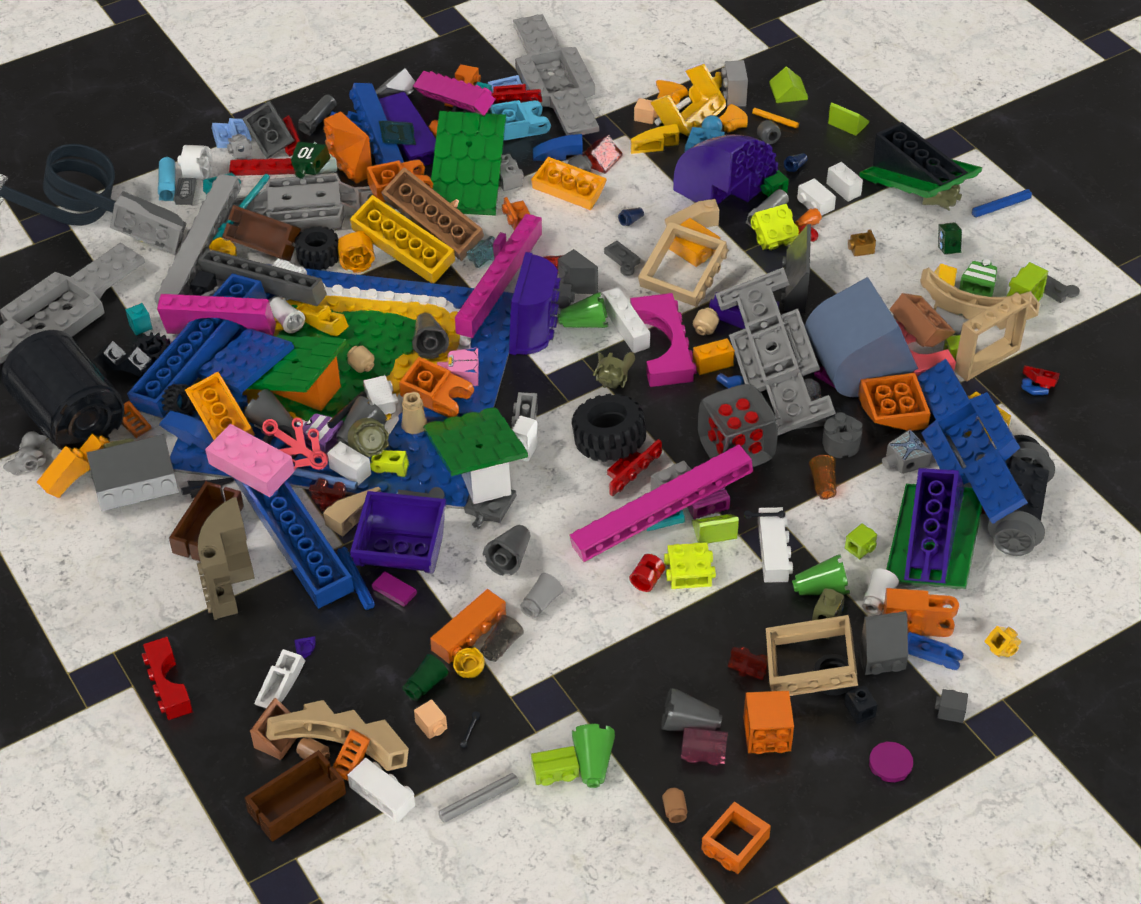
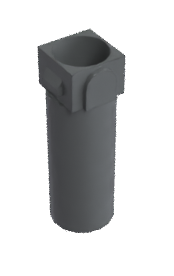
[298,95,337,136]

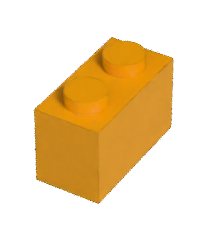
[693,338,735,375]

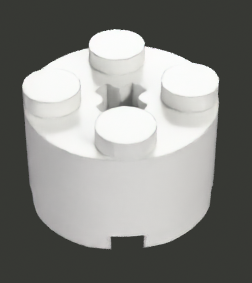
[178,145,213,179]

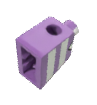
[296,414,343,455]

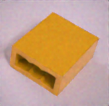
[669,218,721,267]

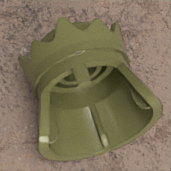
[922,185,962,211]
[593,352,635,388]
[348,418,389,457]

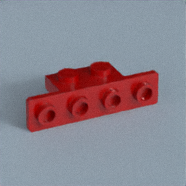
[491,84,542,104]
[607,439,662,496]

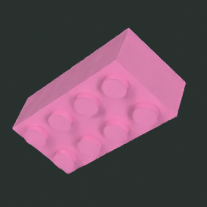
[205,424,294,497]

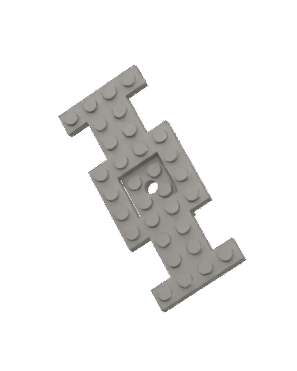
[715,268,836,435]

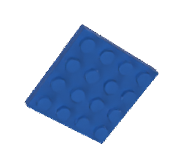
[197,329,295,393]

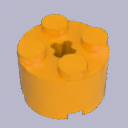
[338,231,375,273]

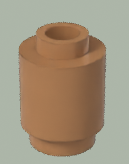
[296,738,330,760]
[662,788,688,823]

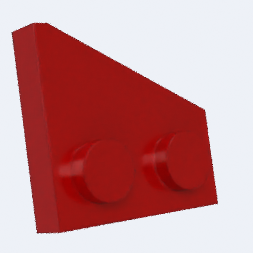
[1023,365,1060,388]

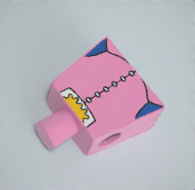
[437,348,479,386]

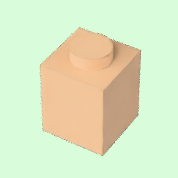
[634,98,659,124]
[414,700,447,739]

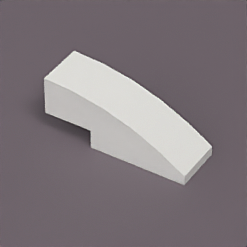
[254,649,305,709]

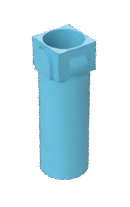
[158,157,176,201]

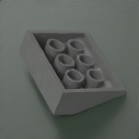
[781,224,811,312]
[86,434,179,512]

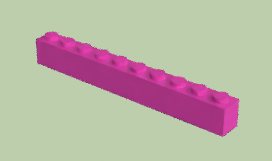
[455,214,542,338]
[569,445,753,562]

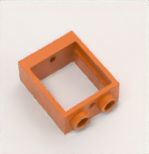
[701,802,771,874]

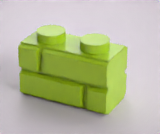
[531,746,579,786]

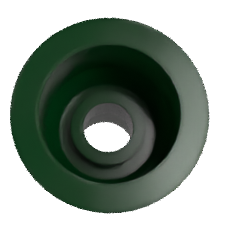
[402,654,449,701]

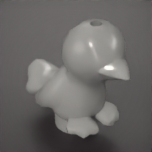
[3,431,47,475]

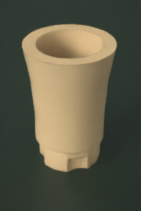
[401,392,428,434]

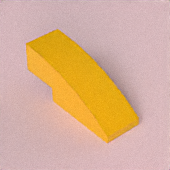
[631,124,679,154]
[295,302,349,337]

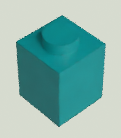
[125,303,153,335]

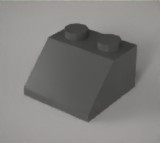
[558,249,598,294]

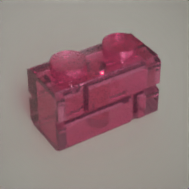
[681,728,728,765]

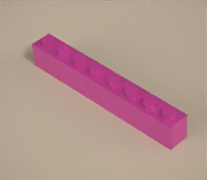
[413,71,496,116]

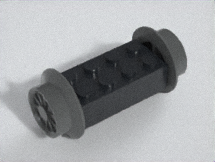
[988,442,1055,556]

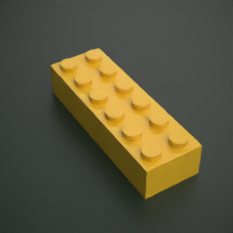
[350,195,455,284]

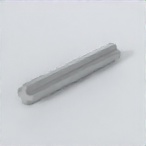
[439,773,518,822]

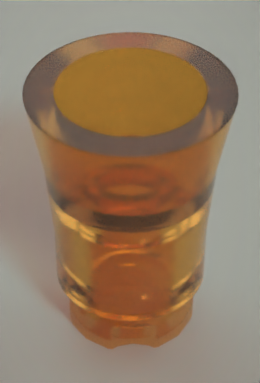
[809,455,837,500]

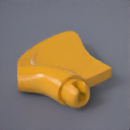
[656,80,688,105]
[719,104,748,133]

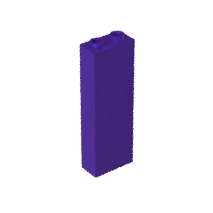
[379,92,436,169]

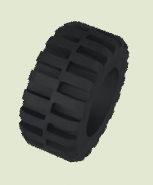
[571,393,646,462]

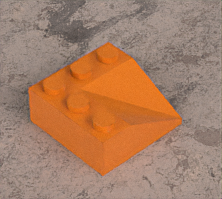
[324,111,372,184]
[858,373,931,431]

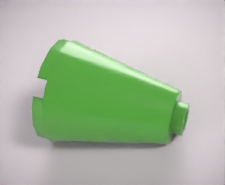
[558,292,609,328]
[792,554,850,595]
[572,724,615,788]

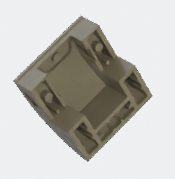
[197,497,255,620]

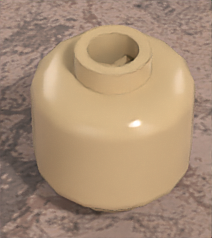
[693,308,719,336]
[347,346,375,373]

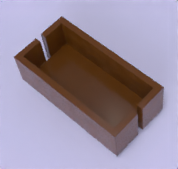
[222,205,301,261]
[169,481,244,562]
[245,750,346,842]

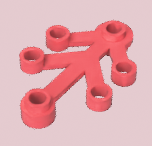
[262,418,328,471]

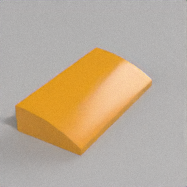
[531,157,607,210]
[185,372,255,440]

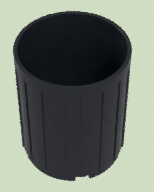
[2,330,124,450]

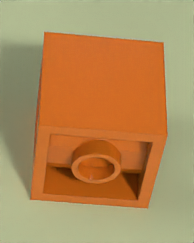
[743,691,794,754]

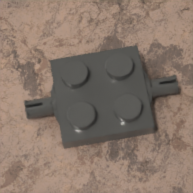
[464,489,517,529]

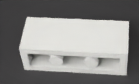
[348,758,415,823]

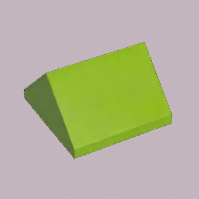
[769,66,808,103]
[828,103,869,136]
[692,514,739,543]

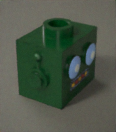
[938,222,962,255]

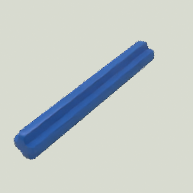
[972,189,1032,218]
[337,547,375,610]

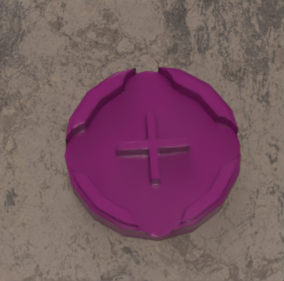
[869,742,913,783]

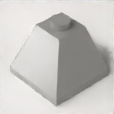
[375,68,415,98]

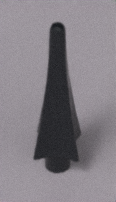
[181,477,234,499]

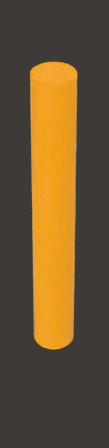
[752,108,799,129]

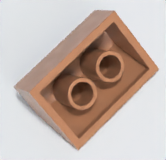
[889,293,955,347]

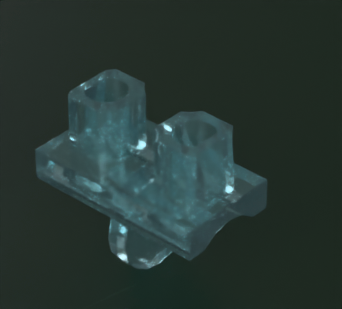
[467,236,495,268]

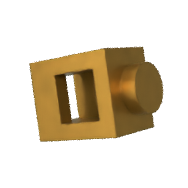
[848,229,876,257]

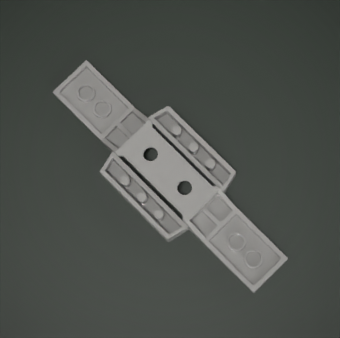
[513,14,599,136]
[202,173,395,231]
[0,243,145,364]

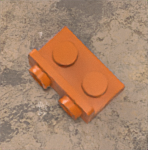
[502,197,530,230]

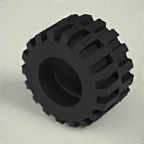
[295,226,339,270]

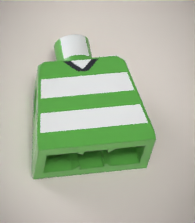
[959,259,997,297]

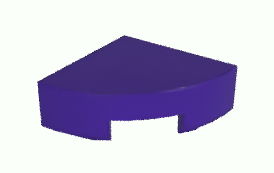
[295,636,316,658]

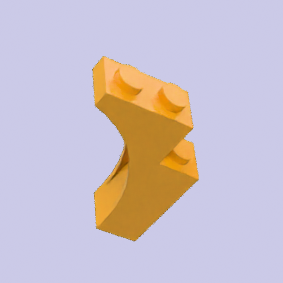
[37,434,114,498]

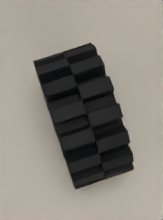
[161,384,196,416]

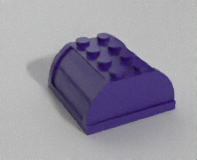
[509,252,561,355]
[350,491,446,574]

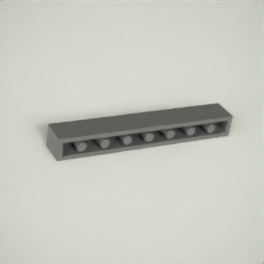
[198,249,327,306]

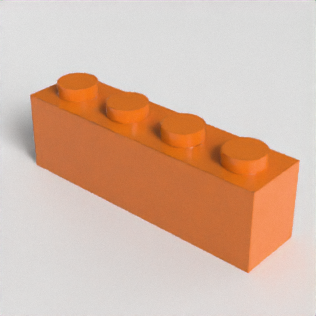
[430,589,506,664]

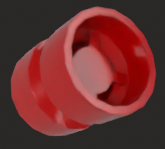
[629,554,665,592]

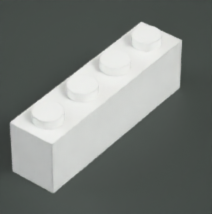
[602,287,650,353]
[758,507,793,582]

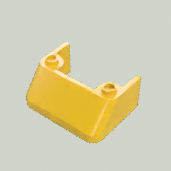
[650,64,726,136]

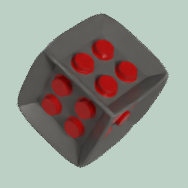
[698,384,778,467]

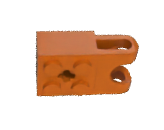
[367,160,433,203]
[399,357,474,418]
[882,588,959,637]

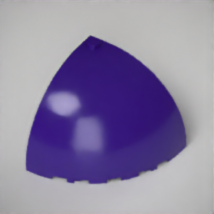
[673,135,778,205]

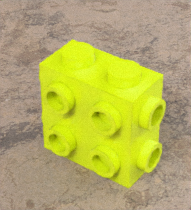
[751,204,799,250]
[664,543,716,589]

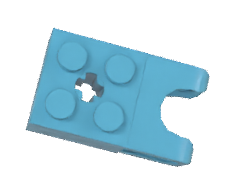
[489,100,551,140]

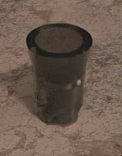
[480,615,524,662]

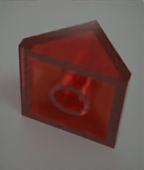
[583,135,622,174]

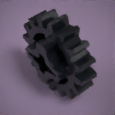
[131,332,171,362]

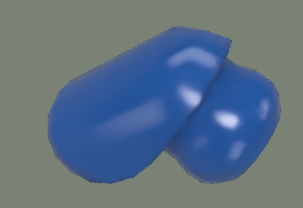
[716,373,745,388]
[1021,378,1049,395]

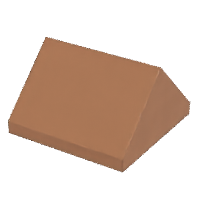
[250,698,297,759]

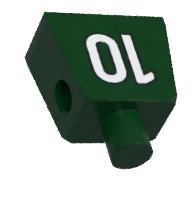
[291,142,331,179]

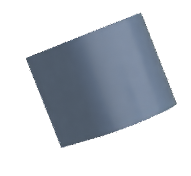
[805,277,918,397]

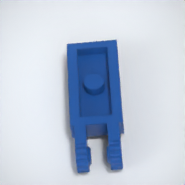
[908,632,964,670]

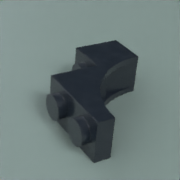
[93,341,154,378]

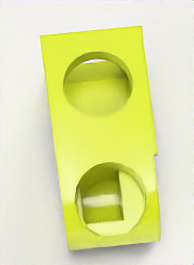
[370,450,409,477]

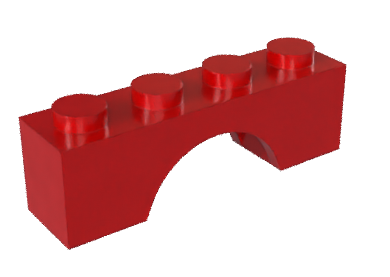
[142,637,193,720]

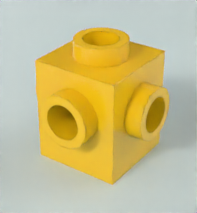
[984,626,1022,657]

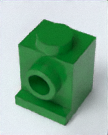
[761,170,789,197]

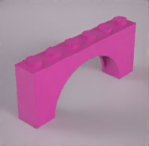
[630,293,697,387]
[157,294,276,336]

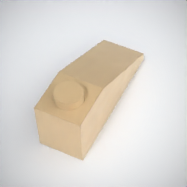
[665,199,720,228]
[323,487,381,537]

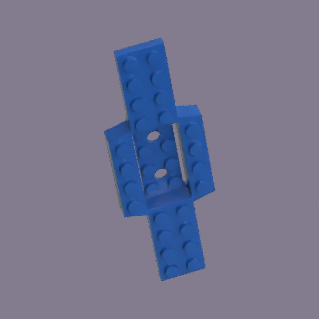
[917,359,1028,524]

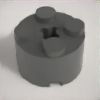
[822,412,862,458]

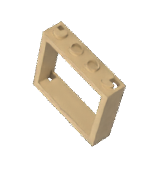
[638,222,729,307]
[954,293,1030,381]
[766,615,858,696]

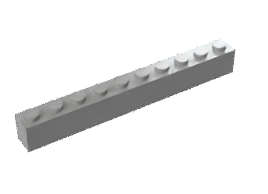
[154,174,241,307]

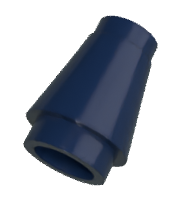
[784,153,808,172]
[618,207,644,226]

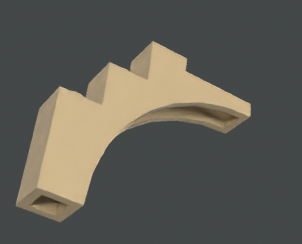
[920,267,1040,330]
[266,700,409,771]

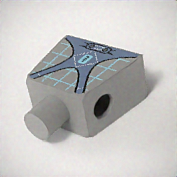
[882,430,932,474]

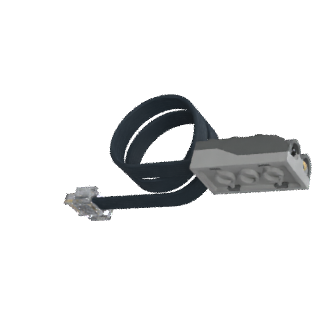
[0,144,186,255]

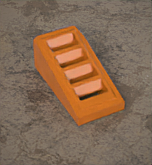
[121,401,152,438]
[333,729,370,781]

